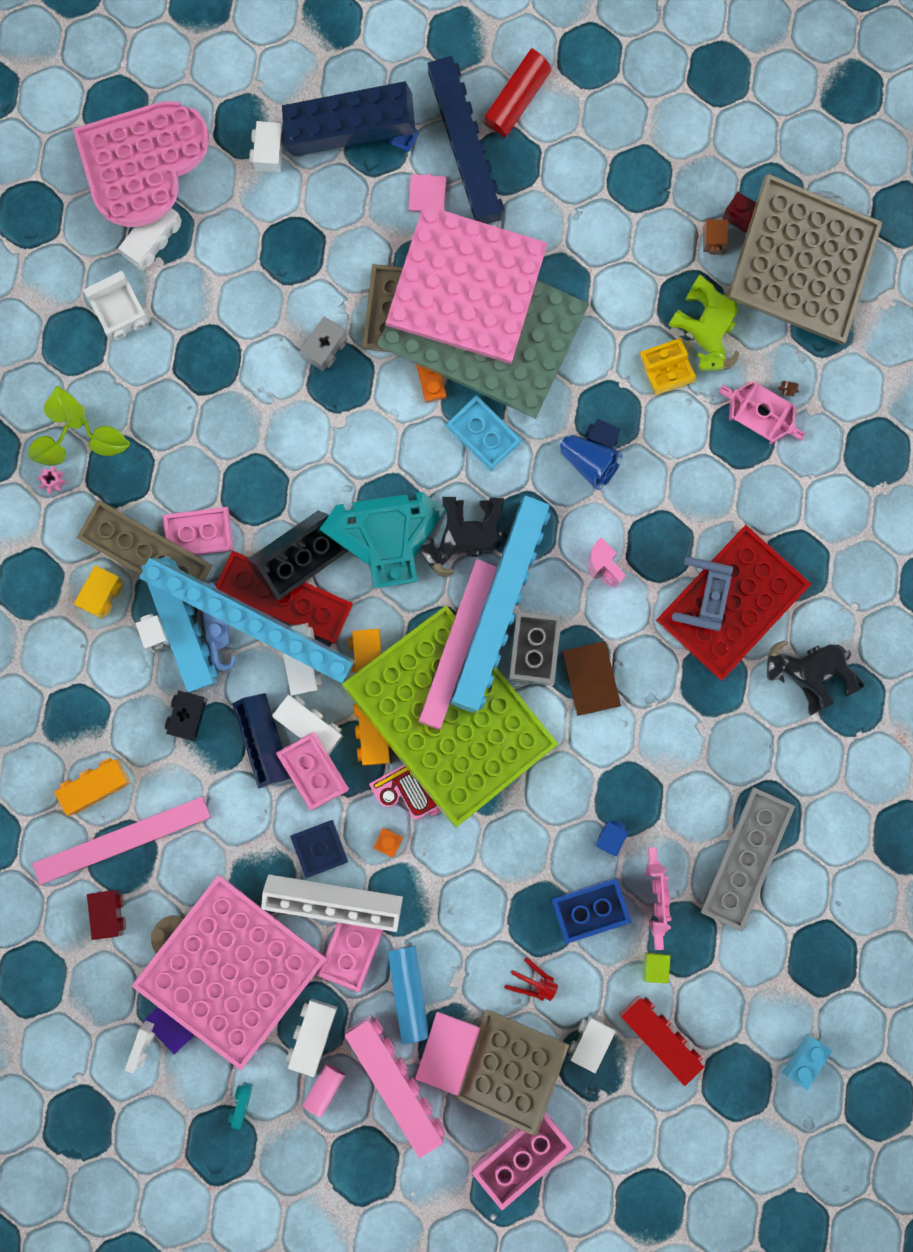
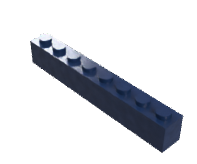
[427,56,504,224]

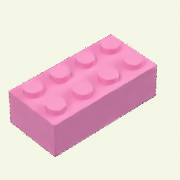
[471,1112,574,1210]

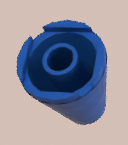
[560,435,623,490]

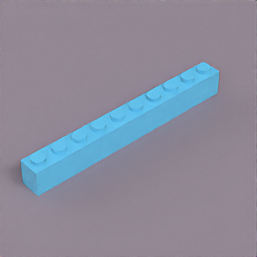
[449,495,551,713]
[139,557,355,683]

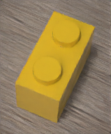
[74,565,123,619]

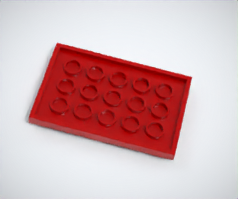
[655,524,811,681]

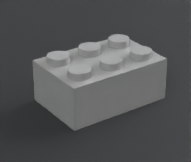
[508,612,562,686]

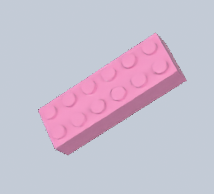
[344,1015,445,1159]

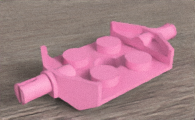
[718,381,806,444]
[646,847,671,950]

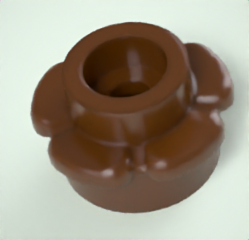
[778,381,800,397]

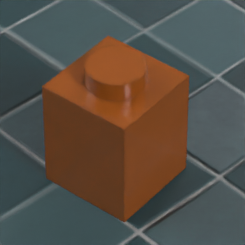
[703,219,728,255]

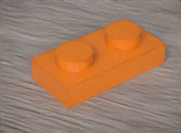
[416,364,446,403]

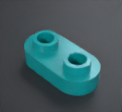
[228,1082,253,1130]

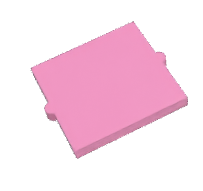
[409,173,446,212]

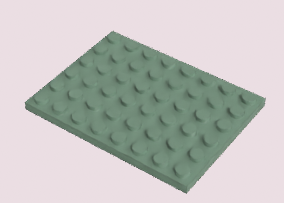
[378,280,589,419]

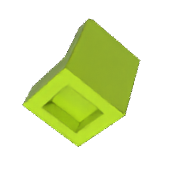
[643,952,670,984]

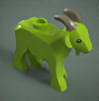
[668,275,739,371]

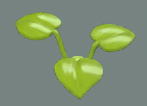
[28,386,130,466]

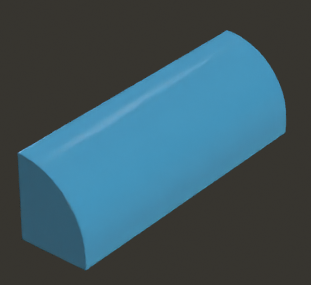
[388,945,429,1045]

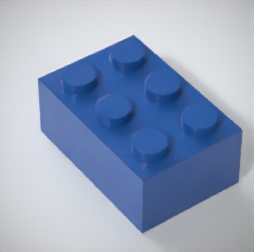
[550,877,632,944]

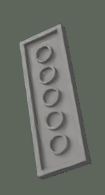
[700,787,795,932]

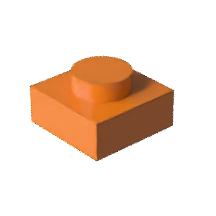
[373,828,403,858]

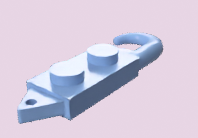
[203,582,236,671]

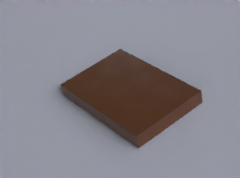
[562,641,621,716]

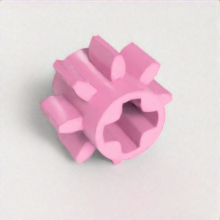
[37,466,67,495]

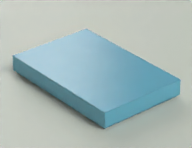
[445,395,522,472]

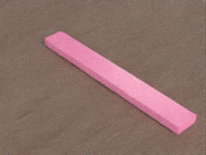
[418,559,497,730]
[32,797,211,885]

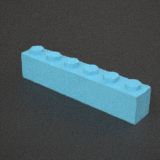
[141,557,218,692]

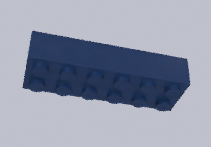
[282,81,416,156]

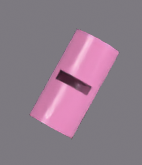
[302,1063,345,1117]

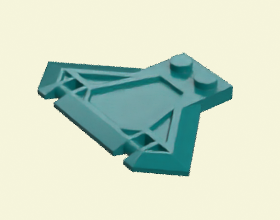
[319,492,446,589]

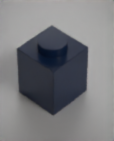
[585,419,621,449]

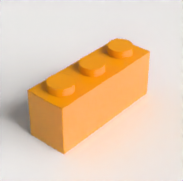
[54,758,131,816]

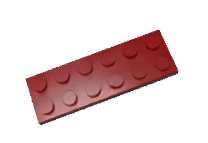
[216,550,354,645]

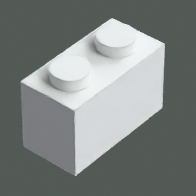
[250,121,284,173]
[135,614,171,653]
[567,1016,616,1074]

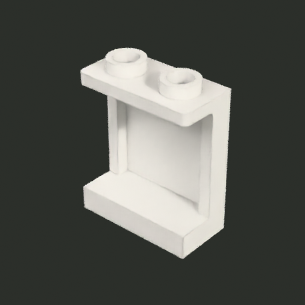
[83,271,149,341]

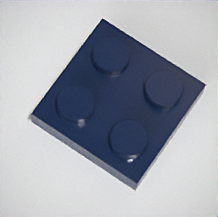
[290,820,348,879]

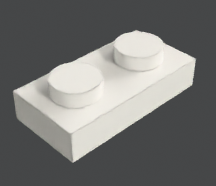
[125,1021,155,1074]

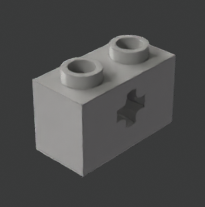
[300,316,348,371]

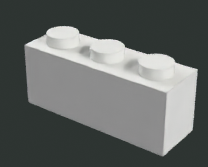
[118,208,182,271]
[283,623,323,695]
[272,695,343,755]
[286,999,337,1077]

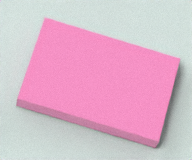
[162,507,234,556]
[276,731,349,811]
[317,922,384,992]
[415,1012,481,1096]

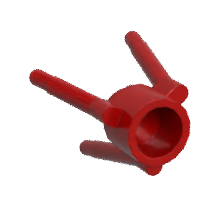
[504,958,558,1001]

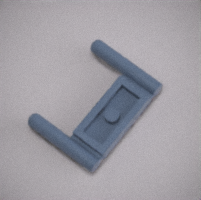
[672,556,733,631]

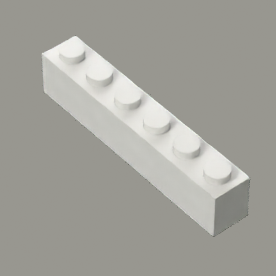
[261,874,403,932]

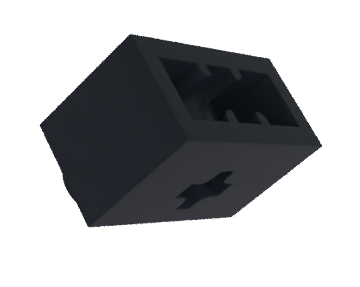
[165,690,208,742]

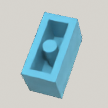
[782,1034,833,1090]

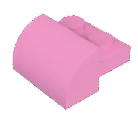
[587,537,626,588]

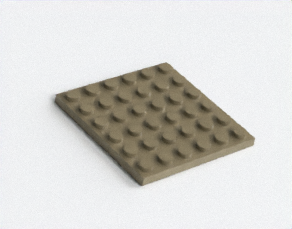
[727,174,883,345]

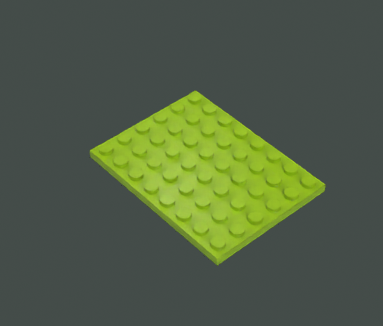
[342,605,558,828]

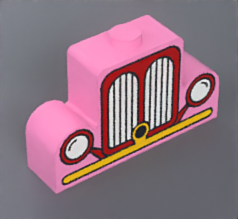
[369,765,442,820]

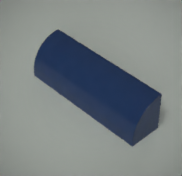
[232,693,291,789]

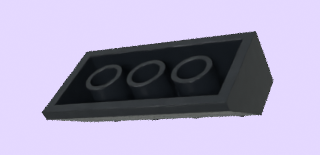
[247,510,348,601]

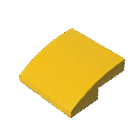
[640,338,696,396]

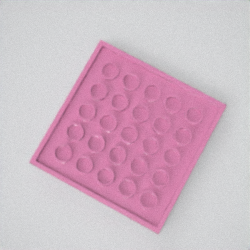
[385,204,548,364]
[132,874,327,1070]

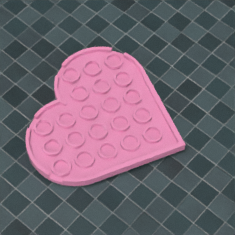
[73,101,209,227]

